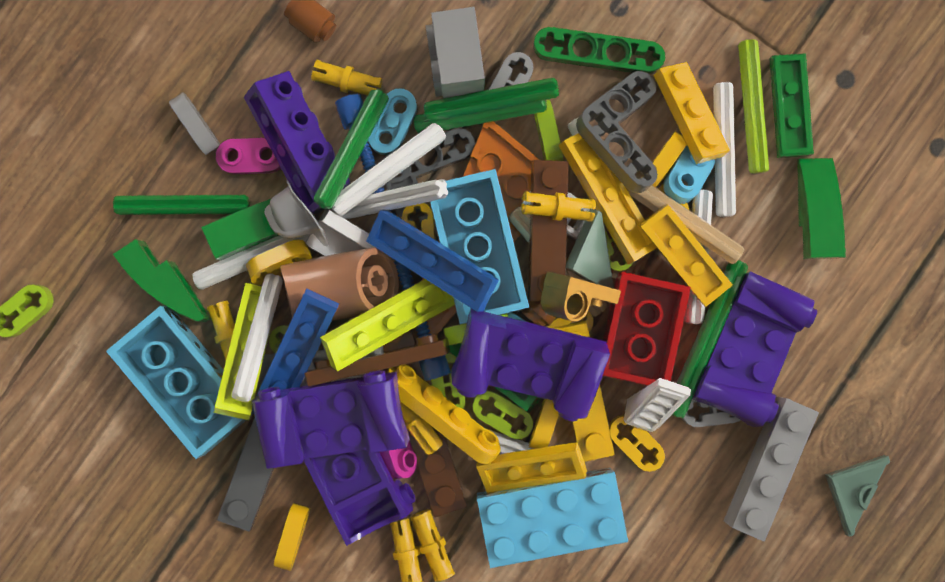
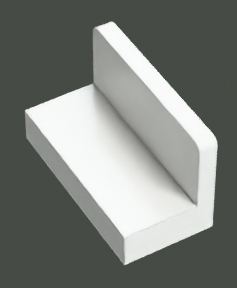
[306,209,376,256]

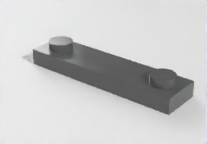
[217,418,274,532]

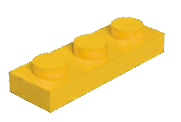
[654,62,730,164]
[639,204,733,307]
[476,442,587,493]

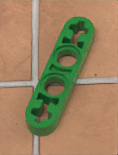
[533,27,665,75]

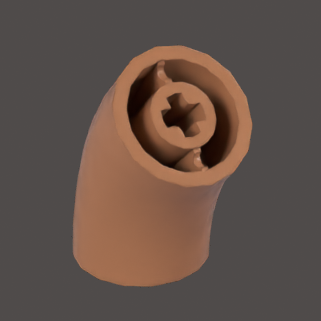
[280,248,399,321]

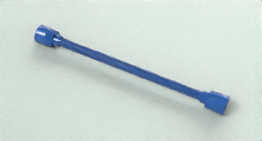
[335,94,451,381]

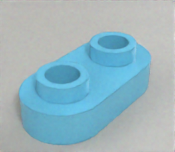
[368,89,417,155]
[663,146,715,204]

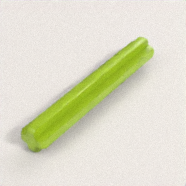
[738,39,769,174]

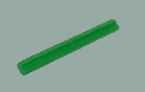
[672,260,748,418]

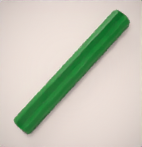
[424,78,559,121]
[314,89,389,209]
[414,100,547,134]
[113,195,250,215]

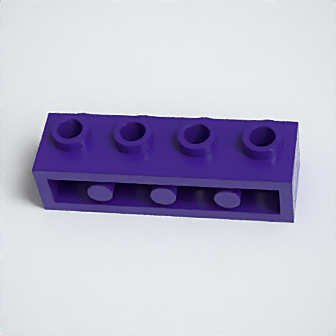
[244,71,350,215]

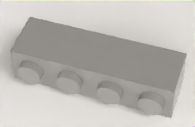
[723,396,819,542]

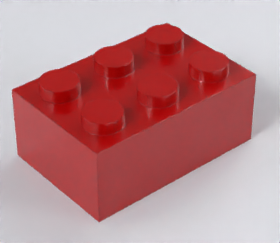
[603,272,691,385]

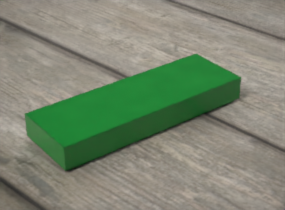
[769,53,814,158]

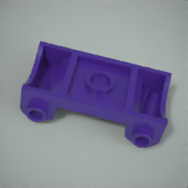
[693,271,817,427]
[451,308,610,421]
[252,370,410,469]
[304,449,415,546]

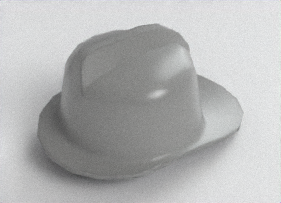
[264,179,329,247]

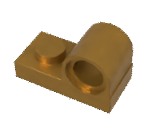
[541,271,621,322]

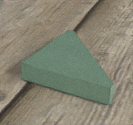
[566,209,614,289]
[825,455,890,537]

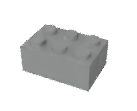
[426,7,485,99]

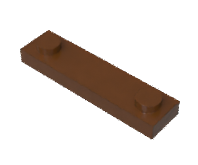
[528,160,569,301]
[305,334,450,387]

